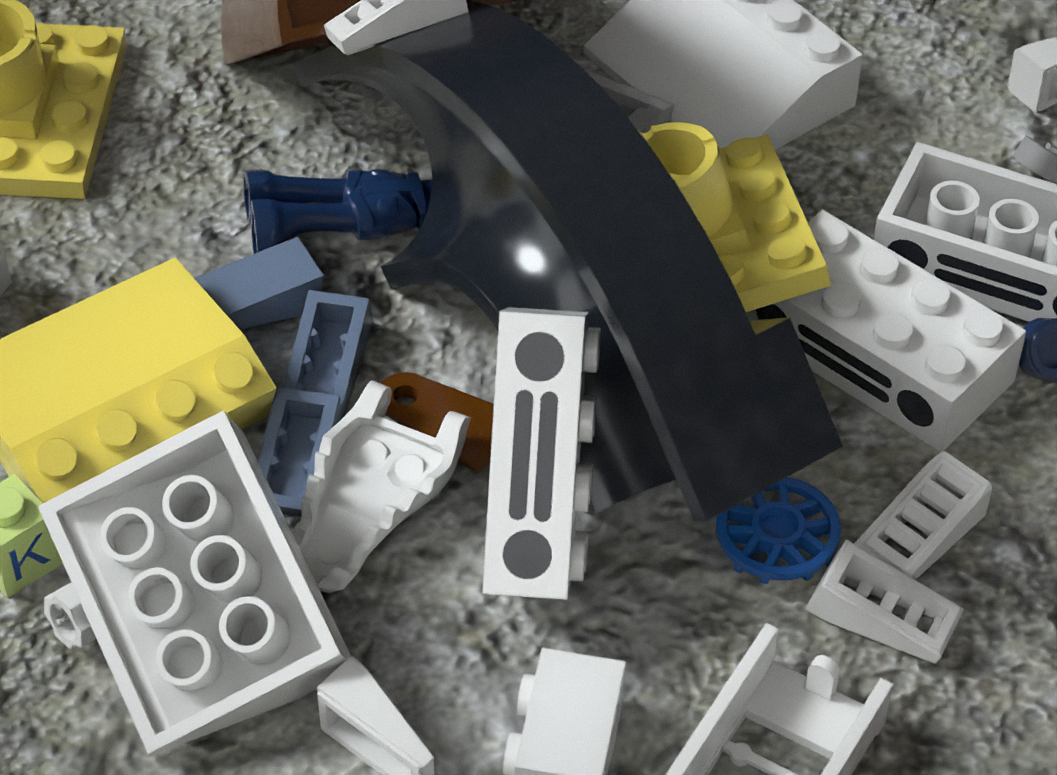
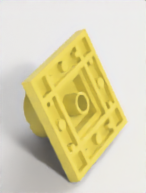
[0,0,127,199]
[638,122,832,312]

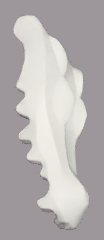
[293,380,471,593]

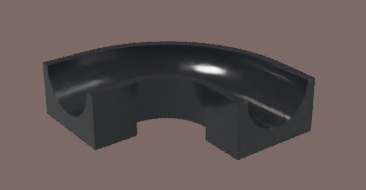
[292,0,843,521]

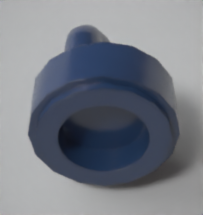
[1019,318,1057,381]

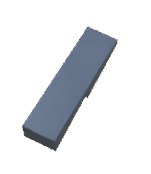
[194,237,324,330]
[258,290,374,516]

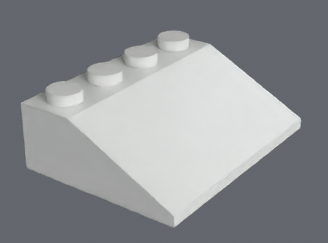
[584,0,863,150]
[38,410,351,756]

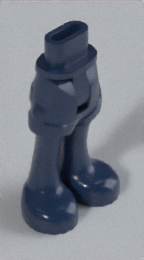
[243,169,432,254]

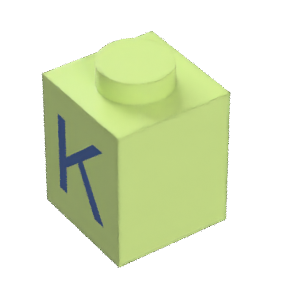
[0,474,63,598]

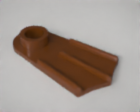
[381,372,494,473]

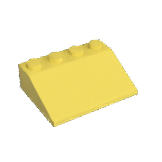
[0,257,277,503]

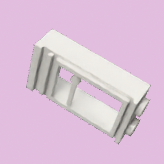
[666,623,893,775]

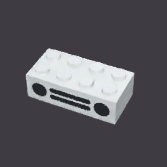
[873,142,1057,322]
[746,210,1026,452]
[483,307,601,600]

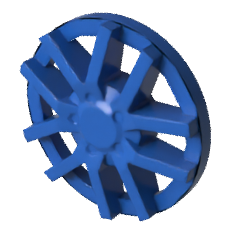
[715,477,841,584]

